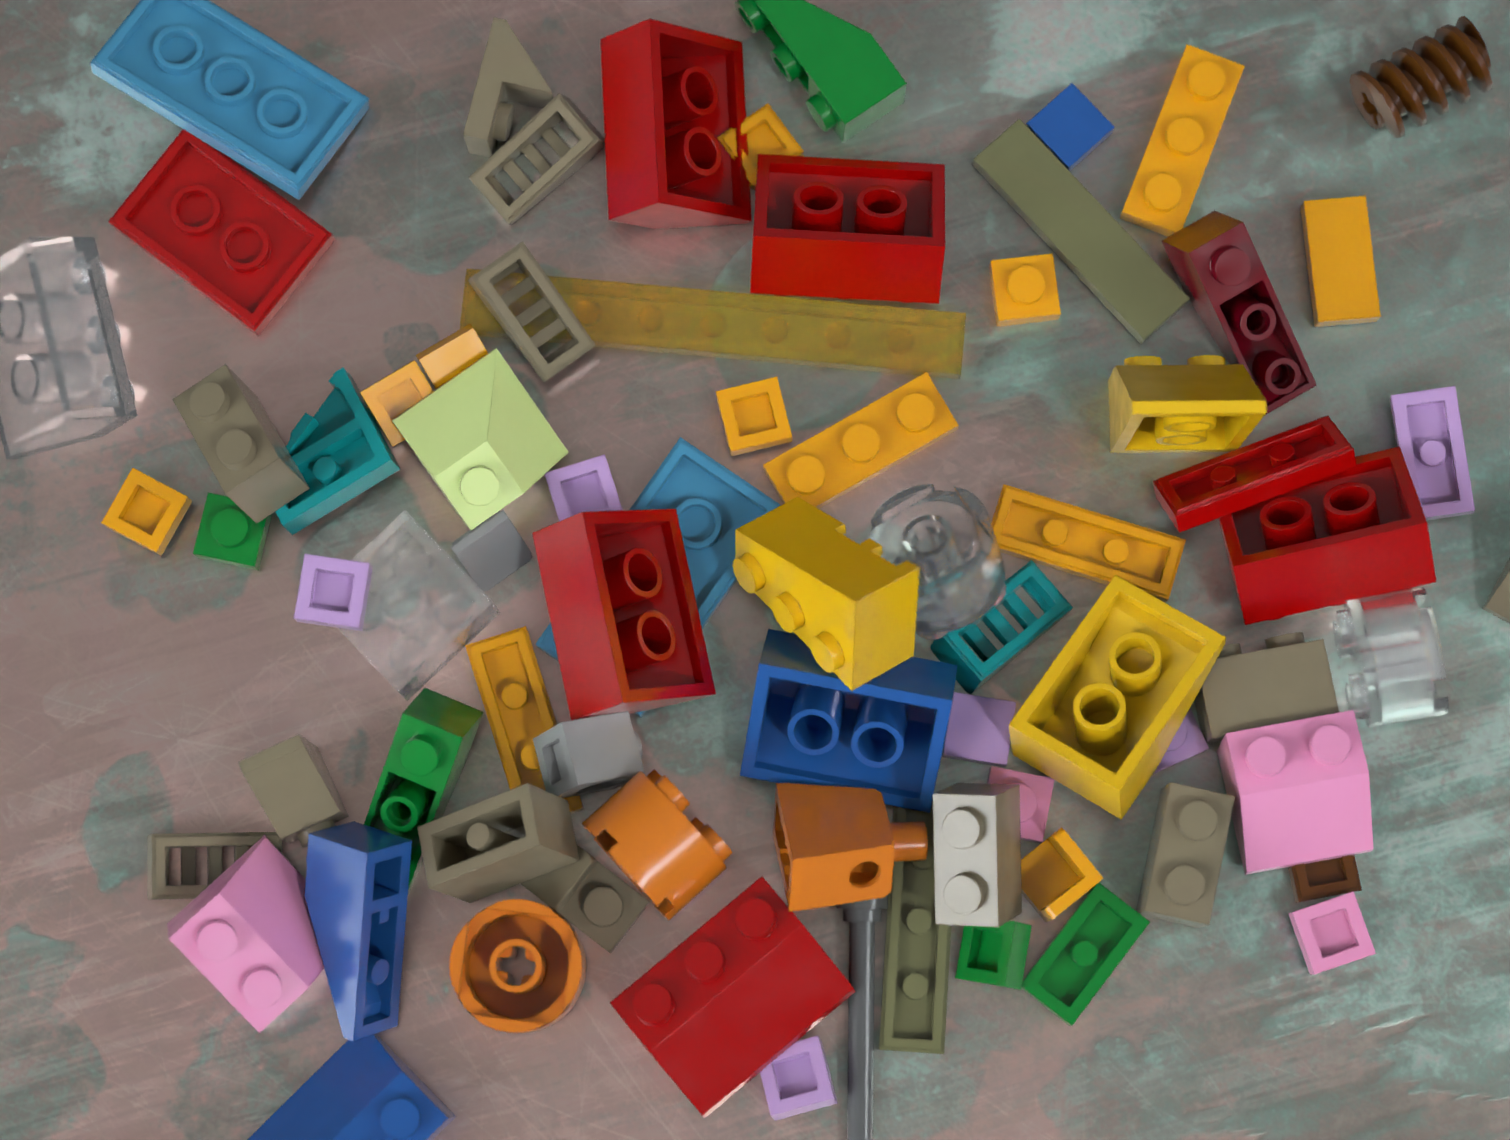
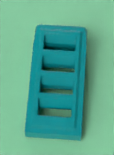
[930,560,1073,694]

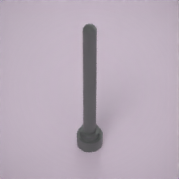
[836,895,888,1140]

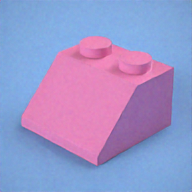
[1217,710,1374,875]
[167,835,324,1033]

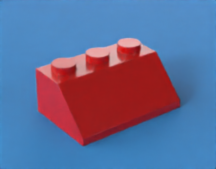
[600,18,752,229]
[750,154,946,304]
[1218,446,1437,625]
[532,509,716,720]
[610,876,856,1118]

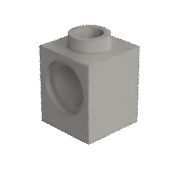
[533,711,645,798]

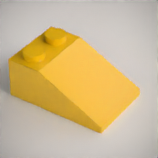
[1108,355,1266,453]
[1008,575,1226,820]

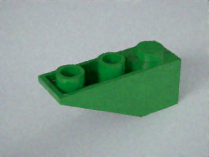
[735,0,907,143]
[364,688,484,895]

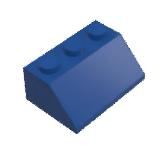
[740,629,958,813]
[247,1034,456,1140]

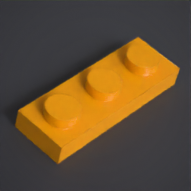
[1119,44,1245,237]
[763,372,959,509]

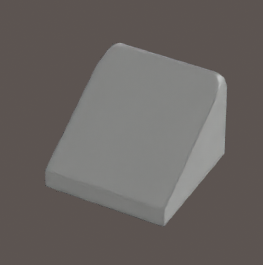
[451,510,532,591]

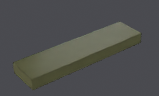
[972,118,1190,345]
[878,792,952,1054]

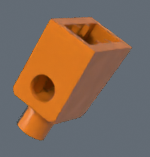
[773,783,928,911]

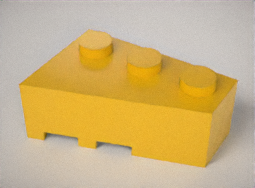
[732,497,920,691]

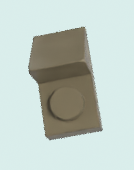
[463,17,553,158]
[521,845,650,953]

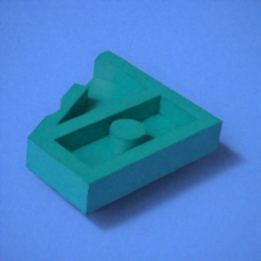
[275,367,400,535]

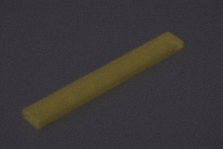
[460,268,966,379]

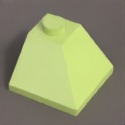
[392,348,569,530]

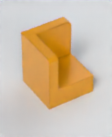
[1021,827,1104,923]

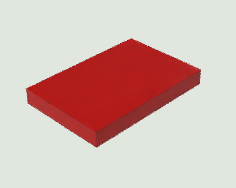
[108,129,335,336]

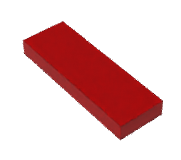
[1153,416,1357,533]

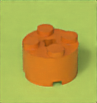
[581,769,733,921]
[449,899,587,1033]

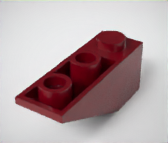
[1161,210,1317,415]

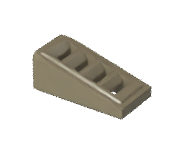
[468,93,605,225]
[468,241,596,382]
[147,832,282,900]

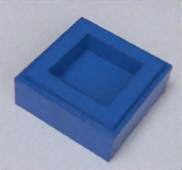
[1026,83,1115,171]

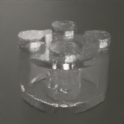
[864,484,1006,640]
[1333,587,1449,728]

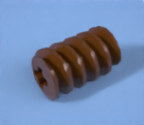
[1350,16,1493,139]

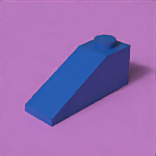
[305,821,412,1041]

